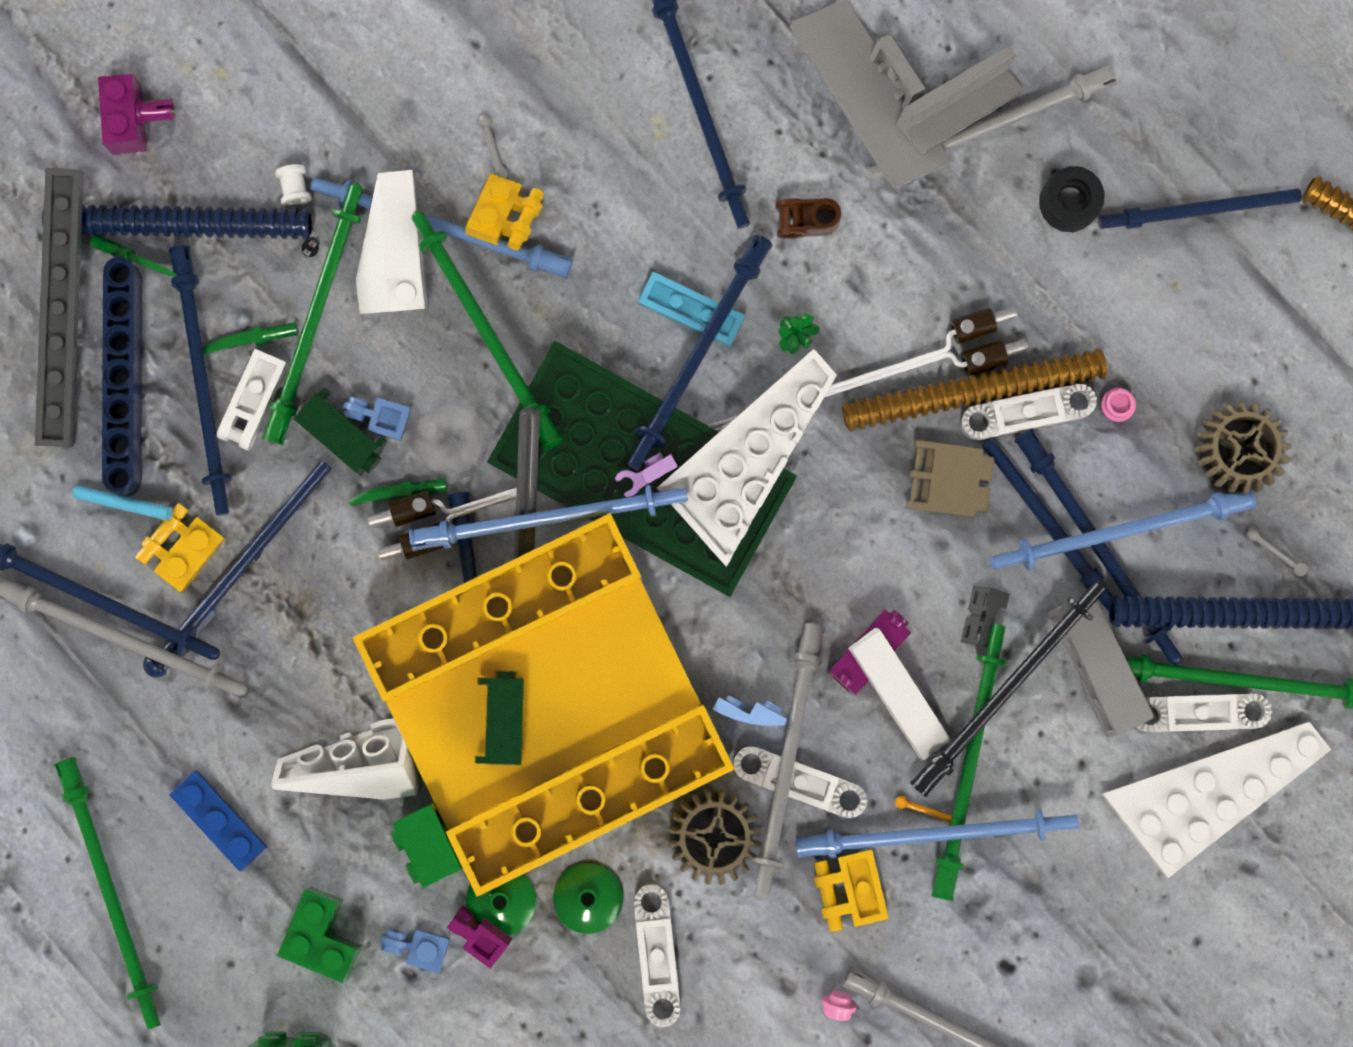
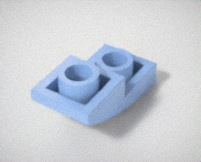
[712,695,787,726]

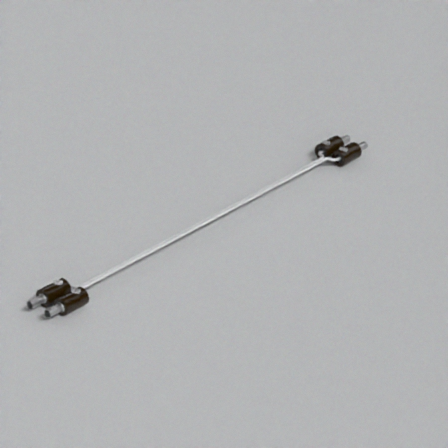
[367,307,1029,561]

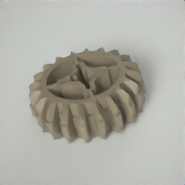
[1195,401,1291,494]
[668,790,762,885]

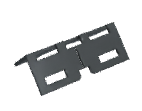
[961,585,1010,648]

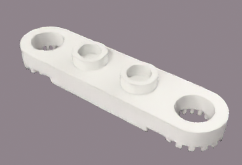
[960,384,1097,440]
[1136,694,1272,732]
[733,746,867,818]
[634,884,681,1027]

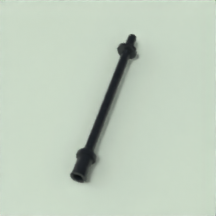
[910,579,1107,797]

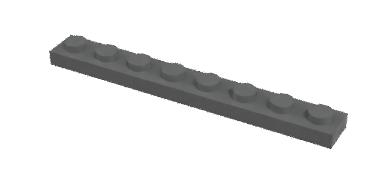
[35,168,84,447]

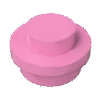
[1101,388,1136,422]
[821,991,857,1021]

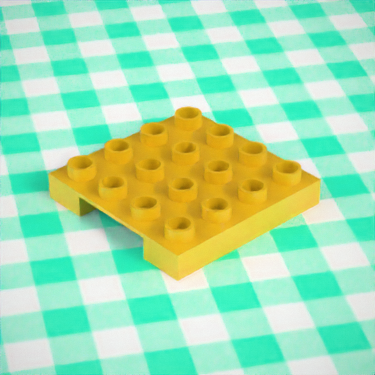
[352,513,734,897]

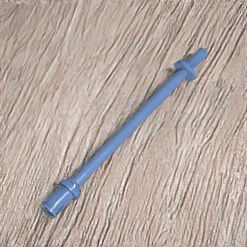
[310,177,573,279]
[409,485,688,551]
[990,489,1256,570]
[796,809,1079,858]

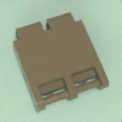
[906,440,994,518]

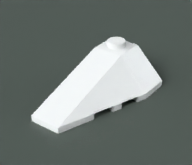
[356,170,428,314]
[271,718,421,800]

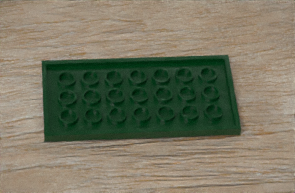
[487,340,797,597]

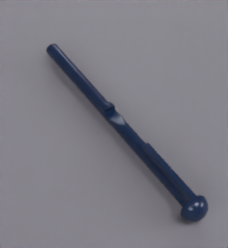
[143,460,332,678]

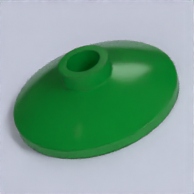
[553,863,623,934]
[466,874,536,936]

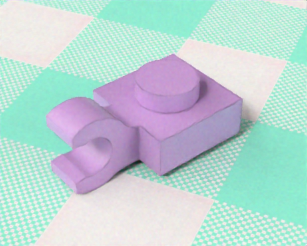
[615,452,678,497]

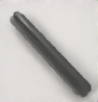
[514,408,540,559]

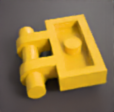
[465,173,544,251]
[135,502,226,593]
[813,849,889,932]

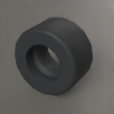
[1039,166,1105,232]

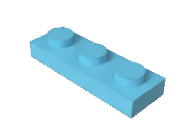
[638,272,745,348]

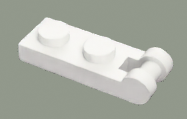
[217,349,288,451]

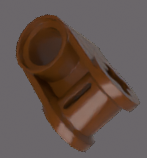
[775,198,841,239]

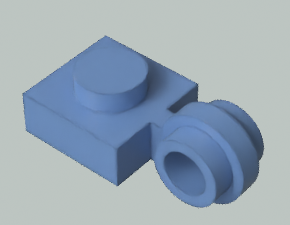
[342,397,411,441]
[380,928,451,974]

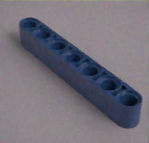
[102,257,142,497]

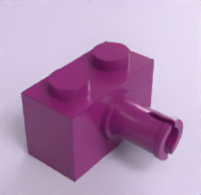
[98,74,175,155]

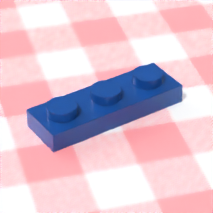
[169,770,268,872]

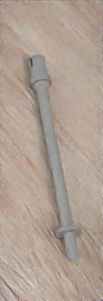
[865,64,1117,181]
[0,576,247,696]
[752,623,825,900]
[842,966,1001,1047]

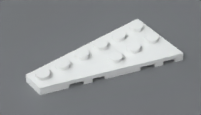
[657,349,837,567]
[1101,722,1331,878]

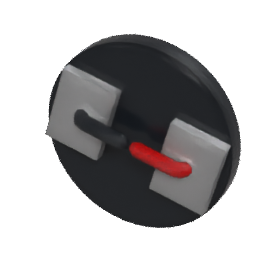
[301,240,319,257]

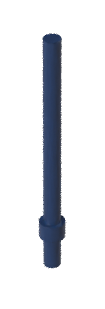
[1098,188,1302,229]
[982,438,1113,611]

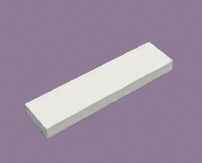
[848,628,951,761]

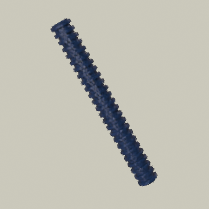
[42,204,312,239]
[1109,596,1353,630]

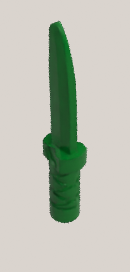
[90,234,178,277]
[203,322,298,355]
[349,478,447,506]

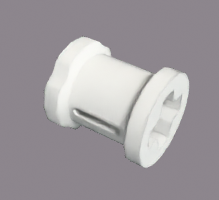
[275,164,312,207]

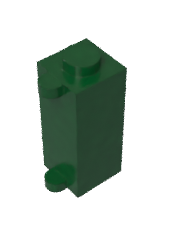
[293,388,387,476]
[475,671,524,765]

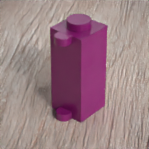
[827,609,911,696]

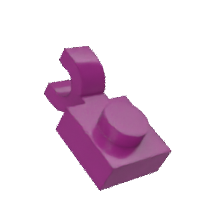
[447,906,513,969]

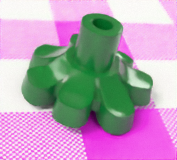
[778,313,819,354]

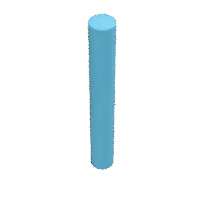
[73,485,173,521]

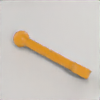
[895,795,952,823]

